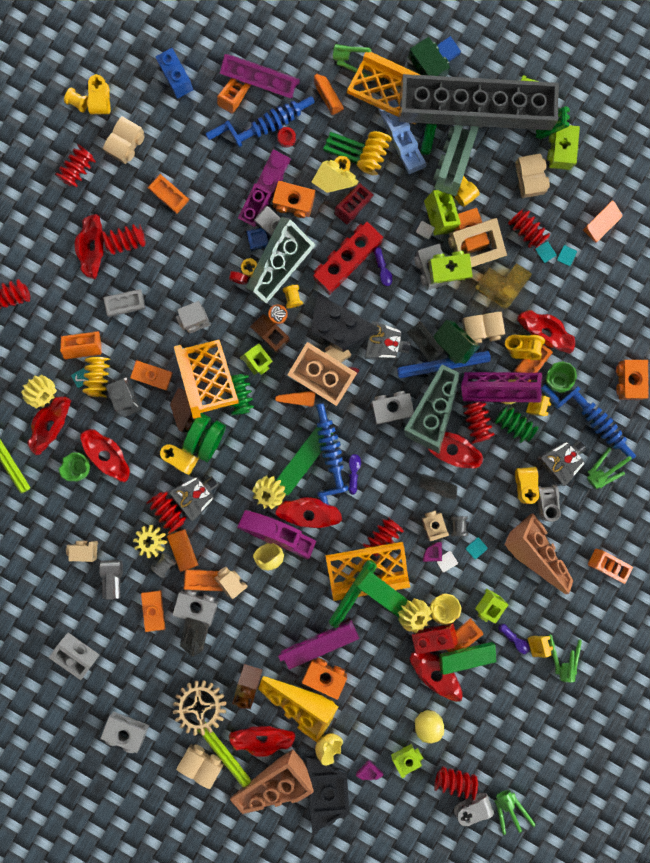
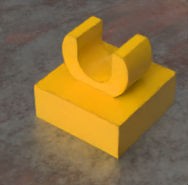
[526,396,551,416]
[528,636,553,658]

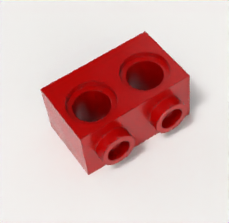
[412,623,458,654]

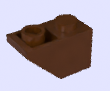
[250,314,290,354]
[170,387,194,433]
[232,664,262,709]

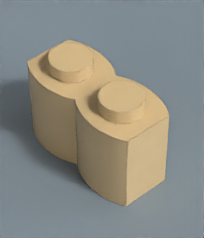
[103,117,144,164]
[515,154,550,198]
[462,312,505,344]
[176,744,224,789]

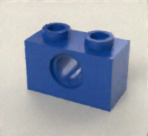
[155,48,193,99]

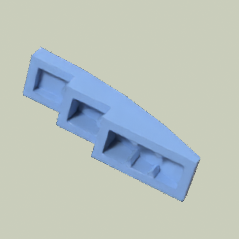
[377,100,426,174]

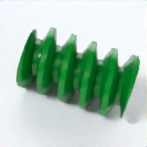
[227,374,254,416]
[494,404,539,444]

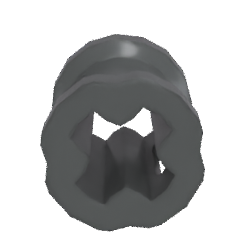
[451,516,469,536]
[151,552,176,578]

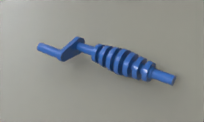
[205,96,315,147]
[541,384,636,461]
[316,403,349,505]

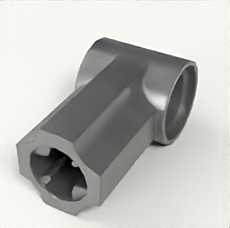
[100,560,123,599]

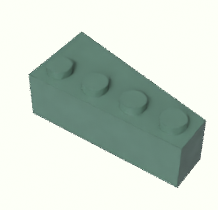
[246,217,316,304]
[404,365,459,454]

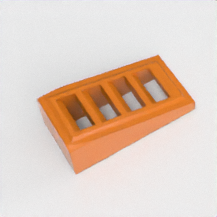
[217,78,251,114]
[275,391,316,407]
[588,549,633,584]

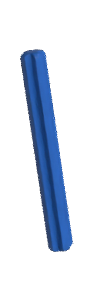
[397,351,491,379]

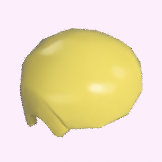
[253,543,284,571]
[429,594,461,625]
[415,710,444,743]
[315,733,343,766]

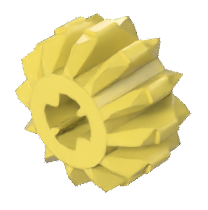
[21,375,57,409]
[252,475,286,509]
[133,525,167,558]
[398,598,432,633]

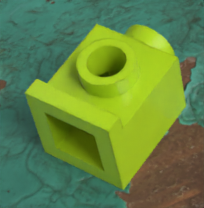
[240,343,273,375]
[475,588,508,624]
[391,744,423,778]

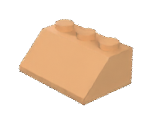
[288,342,357,406]

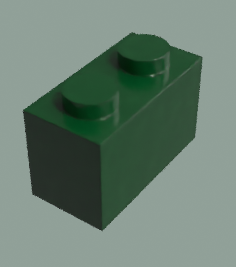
[408,36,450,76]
[432,320,480,364]

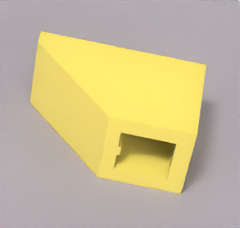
[312,160,359,193]

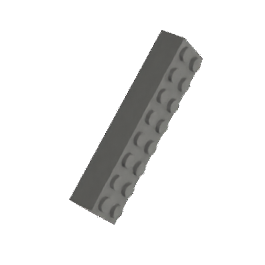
[399,74,559,130]

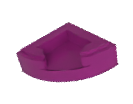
[423,542,442,562]
[356,760,383,780]

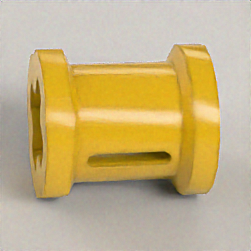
[64,88,88,113]
[283,285,303,308]

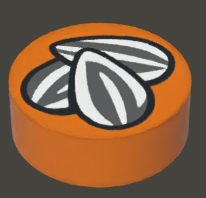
[268,304,288,324]

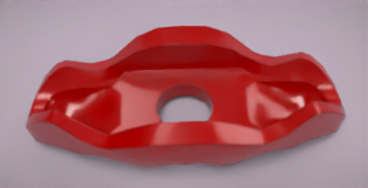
[75,214,104,279]
[517,310,575,354]
[27,397,71,455]
[80,429,130,482]
[428,432,483,468]
[275,497,342,528]
[410,651,463,702]
[228,726,295,757]

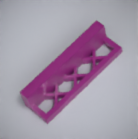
[220,54,300,98]
[461,372,542,403]
[278,620,359,670]

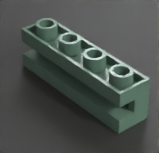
[433,125,479,196]

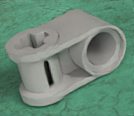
[537,484,561,522]
[454,793,494,826]

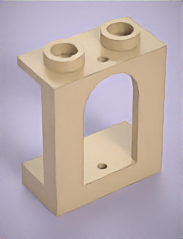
[448,218,507,267]

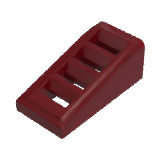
[334,183,374,225]

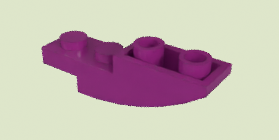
[238,149,291,227]
[237,510,316,559]

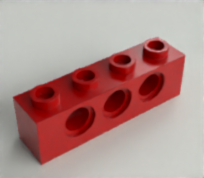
[313,222,383,295]

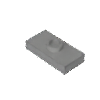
[254,206,281,236]
[103,289,146,317]

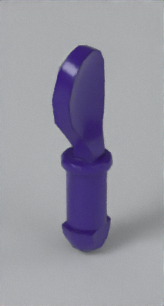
[373,247,392,286]
[348,454,361,495]
[498,623,530,654]

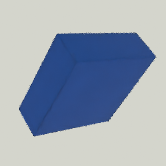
[438,36,461,62]
[247,228,268,251]

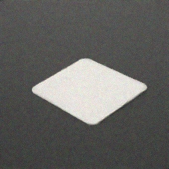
[416,221,435,239]
[437,551,458,572]

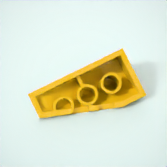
[258,676,339,742]

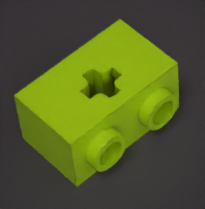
[547,125,580,170]
[424,190,461,236]
[428,251,473,284]

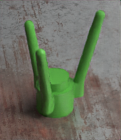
[333,44,371,78]
[587,447,632,489]
[548,634,582,682]
[495,790,535,835]

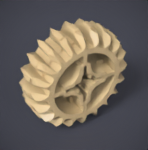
[173,681,226,736]

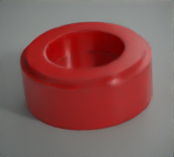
[277,127,296,148]
[229,271,249,285]

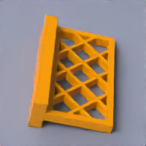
[347,52,420,124]
[174,340,238,419]
[325,542,410,601]

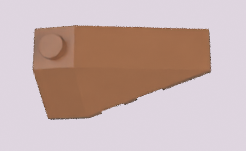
[504,513,573,595]
[230,750,314,814]

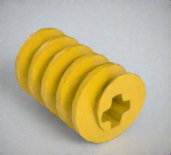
[357,131,392,175]
[82,357,110,397]

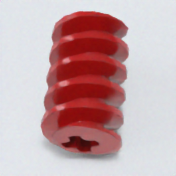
[55,144,96,187]
[508,209,550,251]
[102,224,146,255]
[0,279,31,309]
[462,402,495,444]
[146,491,187,535]
[362,516,404,559]
[434,766,478,801]

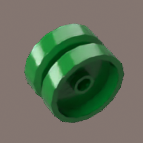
[182,413,226,462]

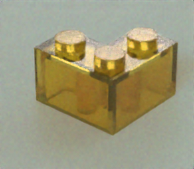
[475,263,532,309]

